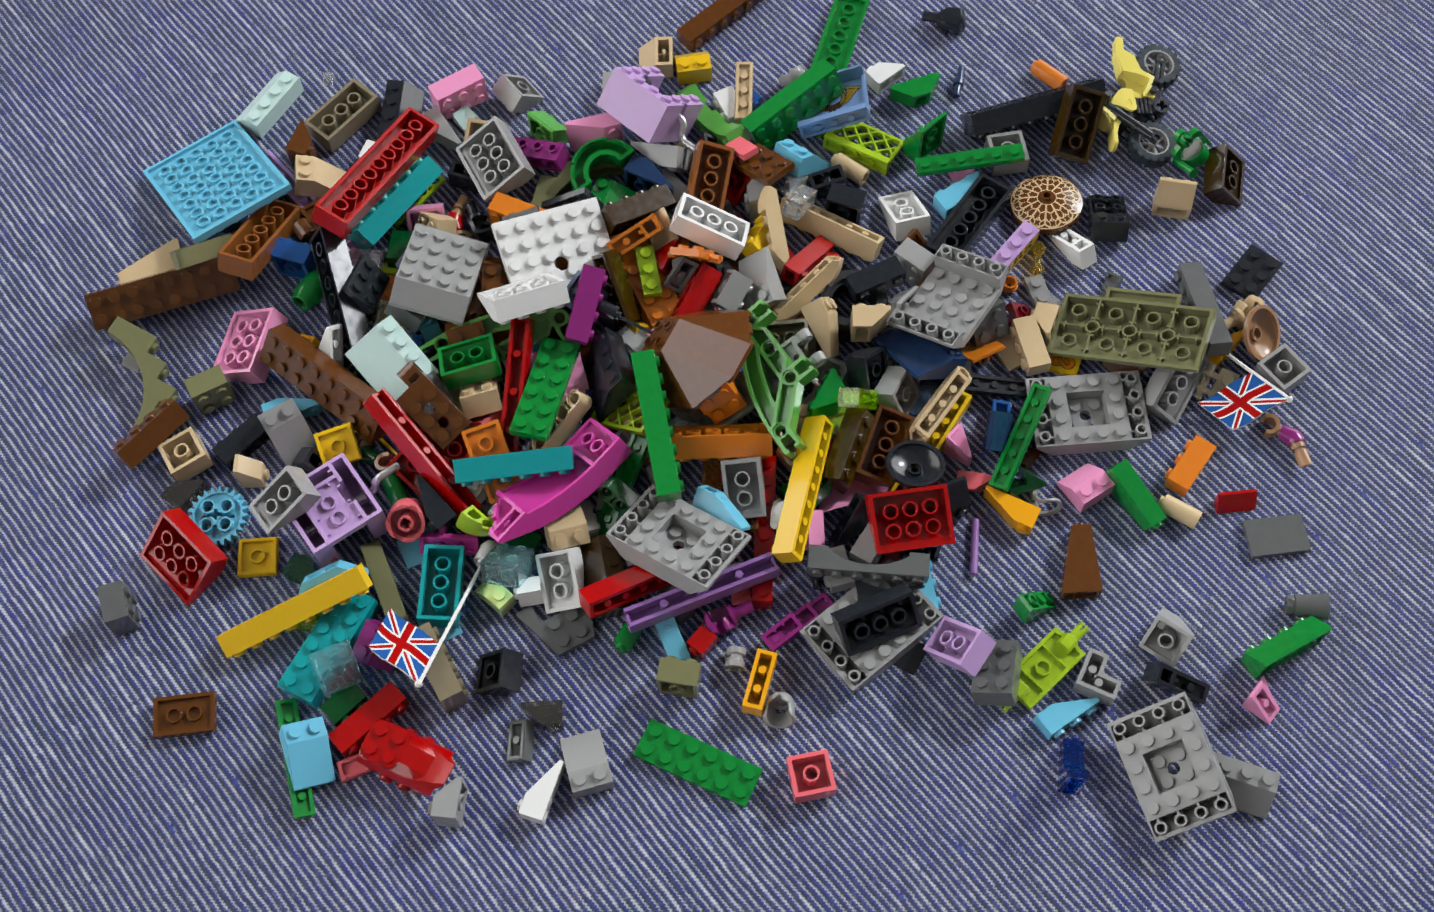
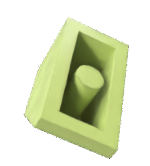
[474,578,516,617]

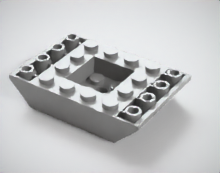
[1025,370,1152,456]
[606,484,752,594]
[799,559,944,692]
[1107,691,1237,843]

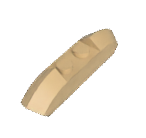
[758,186,790,272]
[772,256,844,321]
[909,366,972,442]

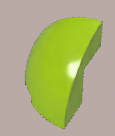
[456,505,494,537]

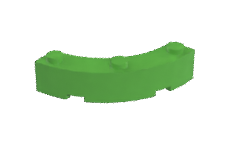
[675,83,751,146]

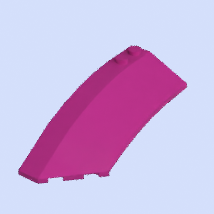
[488,417,633,544]

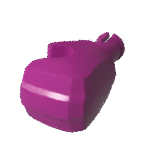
[704,600,755,635]

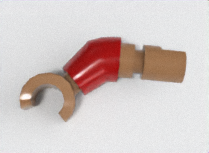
[447,195,472,238]

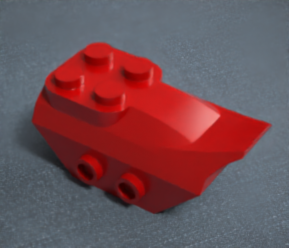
[358,718,455,797]

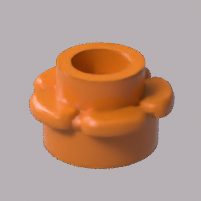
[1003,275,1018,293]

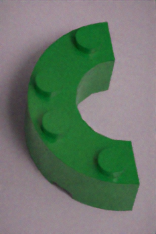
[570,137,635,191]

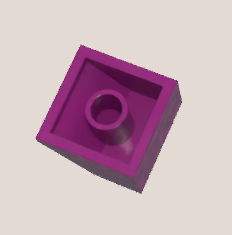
[350,619,396,673]

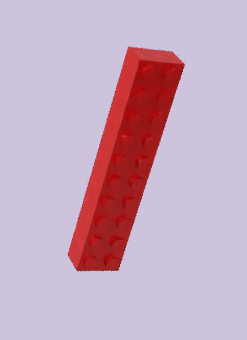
[311,107,439,239]

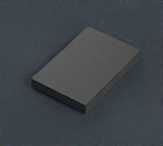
[1242,513,1311,559]

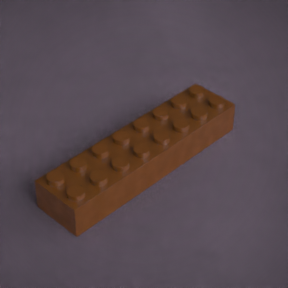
[84,257,243,331]
[260,323,386,443]

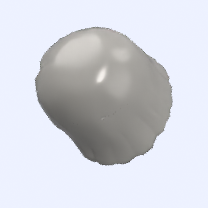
[762,692,796,729]

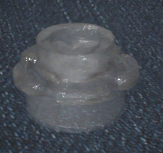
[322,70,336,87]

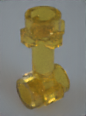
[1030,241,1046,276]

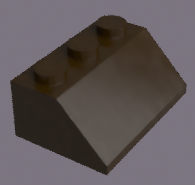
[1202,143,1245,207]

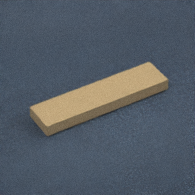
[734,62,753,123]

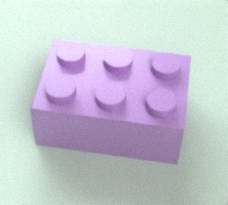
[923,615,997,677]

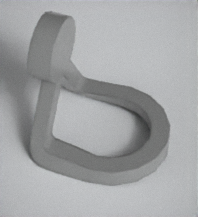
[1030,489,1063,517]

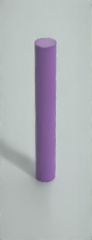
[969,518,980,576]

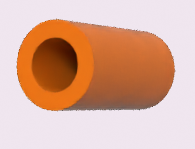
[1030,59,1069,89]

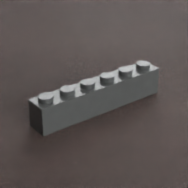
[1174,261,1233,357]

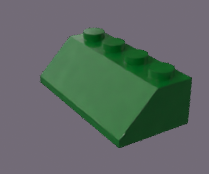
[1241,616,1332,680]

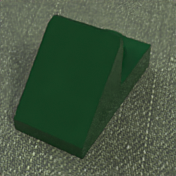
[1005,466,1047,496]

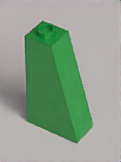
[1105,458,1167,531]

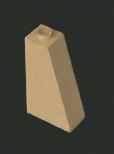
[117,238,183,284]

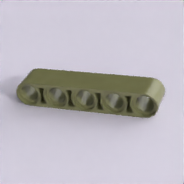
[169,230,237,270]
[360,539,410,623]

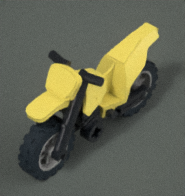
[1098,37,1182,169]

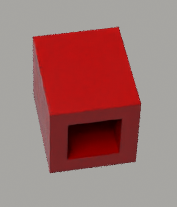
[687,624,718,660]

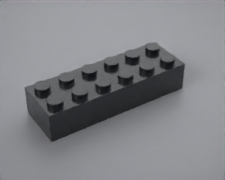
[925,172,1013,255]

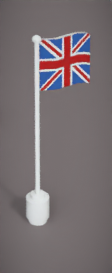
[1197,353,1293,430]
[369,540,499,688]

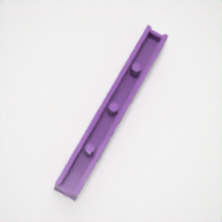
[623,551,780,634]

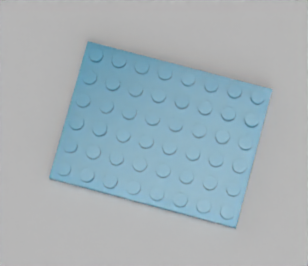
[143,120,293,244]

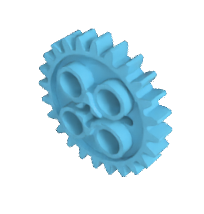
[189,486,251,547]

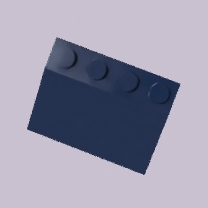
[873,327,968,380]

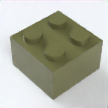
[183,364,237,415]
[656,655,702,699]

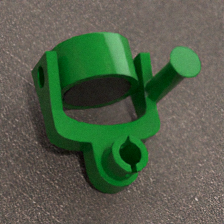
[1171,127,1212,178]

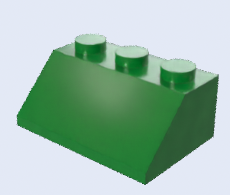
[437,332,503,391]

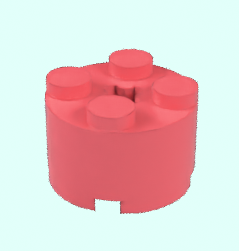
[386,498,428,543]

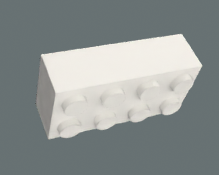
[669,193,750,261]

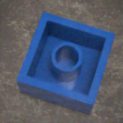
[271,237,316,280]

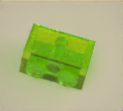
[837,387,878,410]

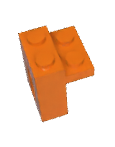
[699,380,747,425]

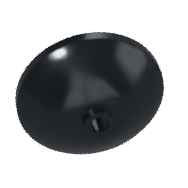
[886,440,946,488]

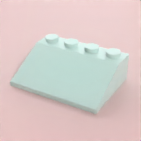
[345,315,439,407]

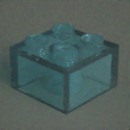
[480,543,535,588]

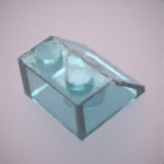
[309,639,363,697]

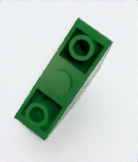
[889,72,940,108]
[807,368,846,417]
[1012,591,1057,623]

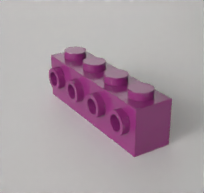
[514,136,571,172]
[564,264,608,346]

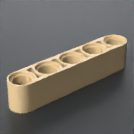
[525,390,592,451]

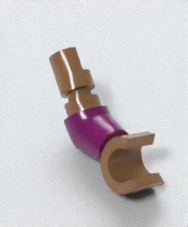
[1260,413,1312,469]

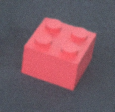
[786,749,837,804]

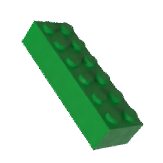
[740,58,845,149]

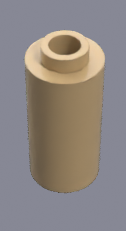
[830,152,870,186]
[1158,494,1203,529]

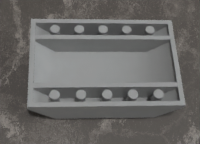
[388,223,490,326]

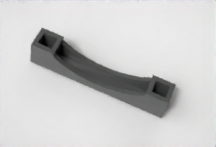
[807,545,930,585]

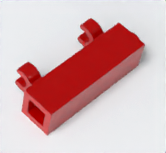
[780,235,840,287]

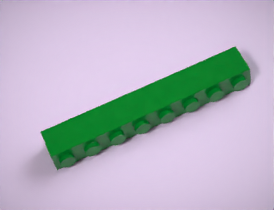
[631,349,685,503]

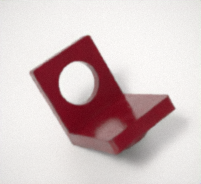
[1005,301,1031,325]

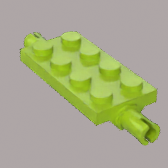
[999,622,1089,712]

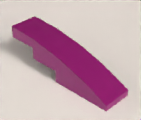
[760,592,834,652]

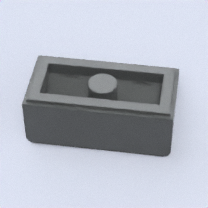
[507,719,535,763]

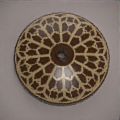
[1010,174,1083,235]

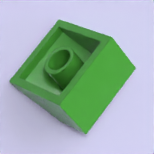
[527,111,569,144]

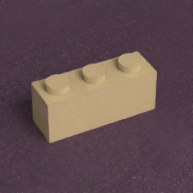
[1009,315,1051,376]

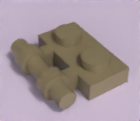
[1194,362,1240,400]

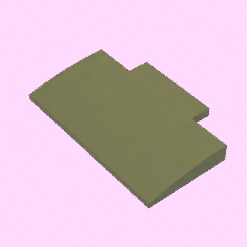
[1047,287,1216,373]

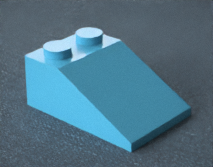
[774,139,831,178]
[278,716,336,792]

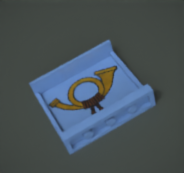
[797,64,871,139]

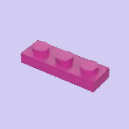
[419,533,480,555]

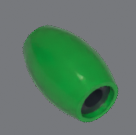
[292,269,324,311]

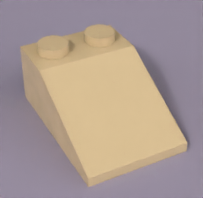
[294,155,346,197]
[800,296,839,359]

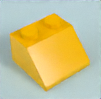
[674,51,712,85]

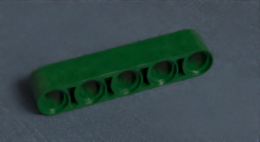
[598,475,640,516]

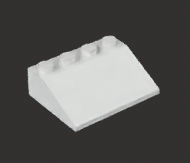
[477,273,570,325]

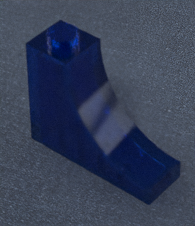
[1057,737,1089,795]

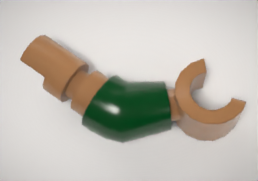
[356,432,395,473]

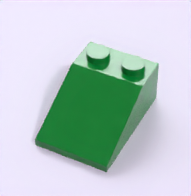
[902,111,947,163]
[590,177,636,204]

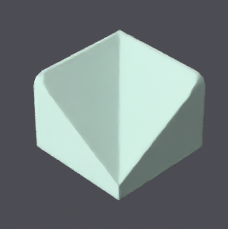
[452,105,477,132]

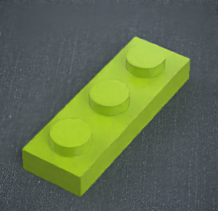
[635,245,662,298]

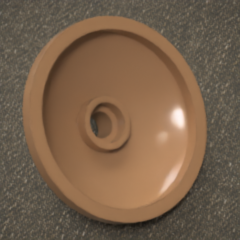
[1242,305,1280,361]

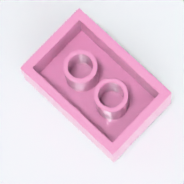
[428,64,489,120]

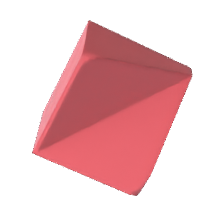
[731,588,752,607]

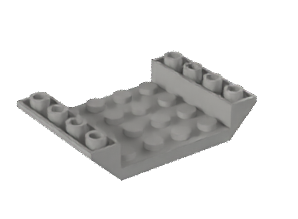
[886,244,1009,349]

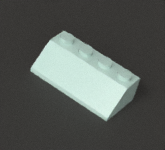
[236,70,304,139]

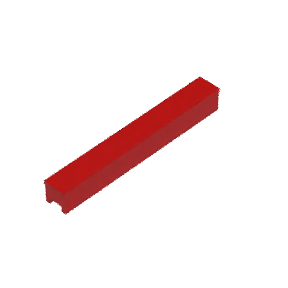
[501,317,535,453]
[362,388,482,518]

